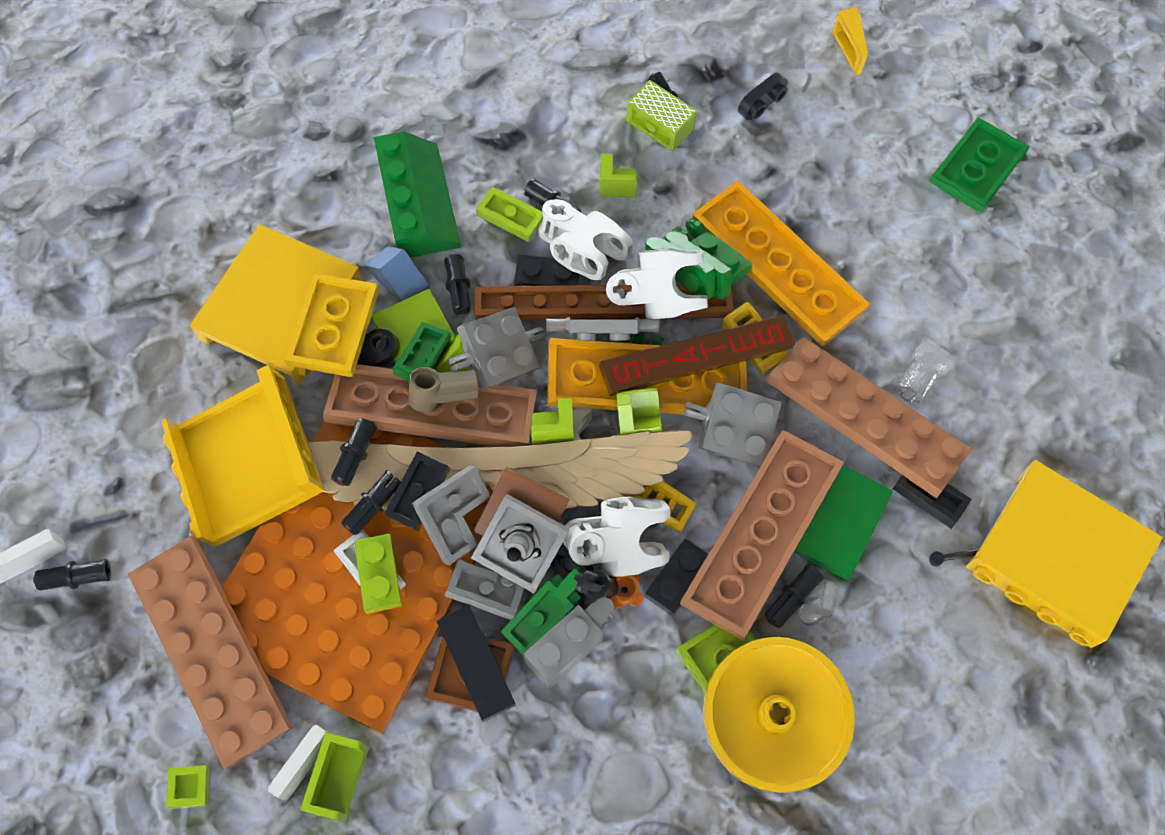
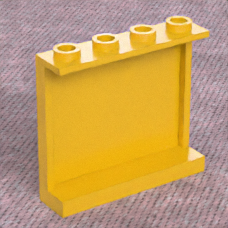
[189,224,363,386]
[161,364,325,547]
[965,460,1163,648]

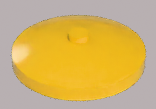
[703,637,855,793]

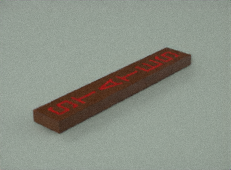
[599,315,796,396]

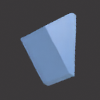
[364,246,430,302]

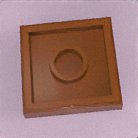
[474,467,570,556]
[425,636,515,717]

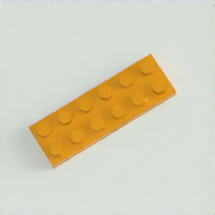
[692,180,870,347]
[547,338,747,414]

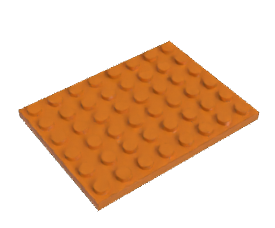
[222,422,493,735]

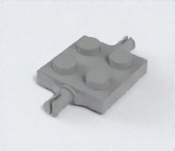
[448,307,545,390]
[546,317,659,341]
[683,382,795,467]

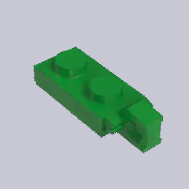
[501,567,585,656]

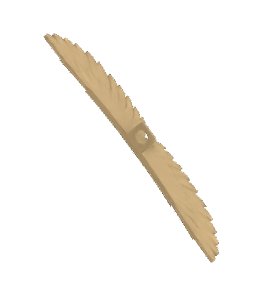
[308,431,692,511]

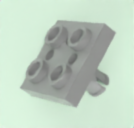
[471,494,570,593]

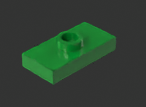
[393,322,452,381]

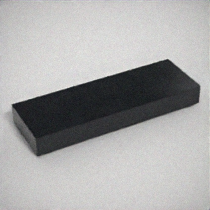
[436,605,516,722]

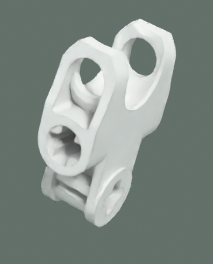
[538,199,634,280]
[606,248,708,319]
[563,496,670,577]

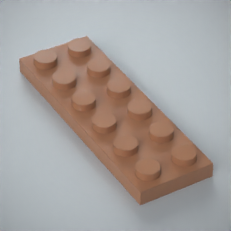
[766,337,972,498]
[323,364,537,447]
[680,430,844,641]
[128,536,293,769]

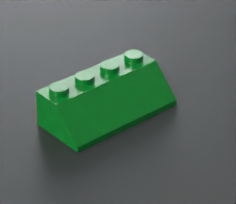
[373,131,461,258]

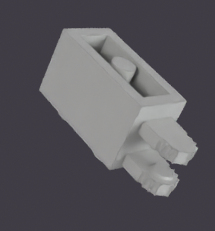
[523,597,615,689]

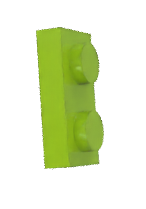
[476,186,543,243]
[354,533,403,614]

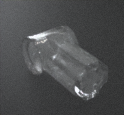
[894,337,954,404]

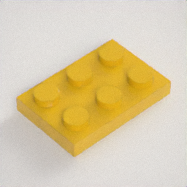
[285,273,379,377]

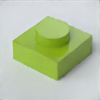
[166,765,211,809]

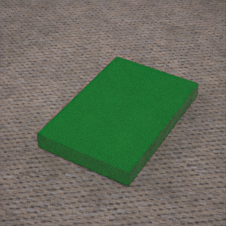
[929,117,1030,213]
[794,465,893,581]

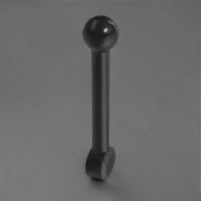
[929,548,980,567]

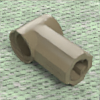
[408,367,478,412]

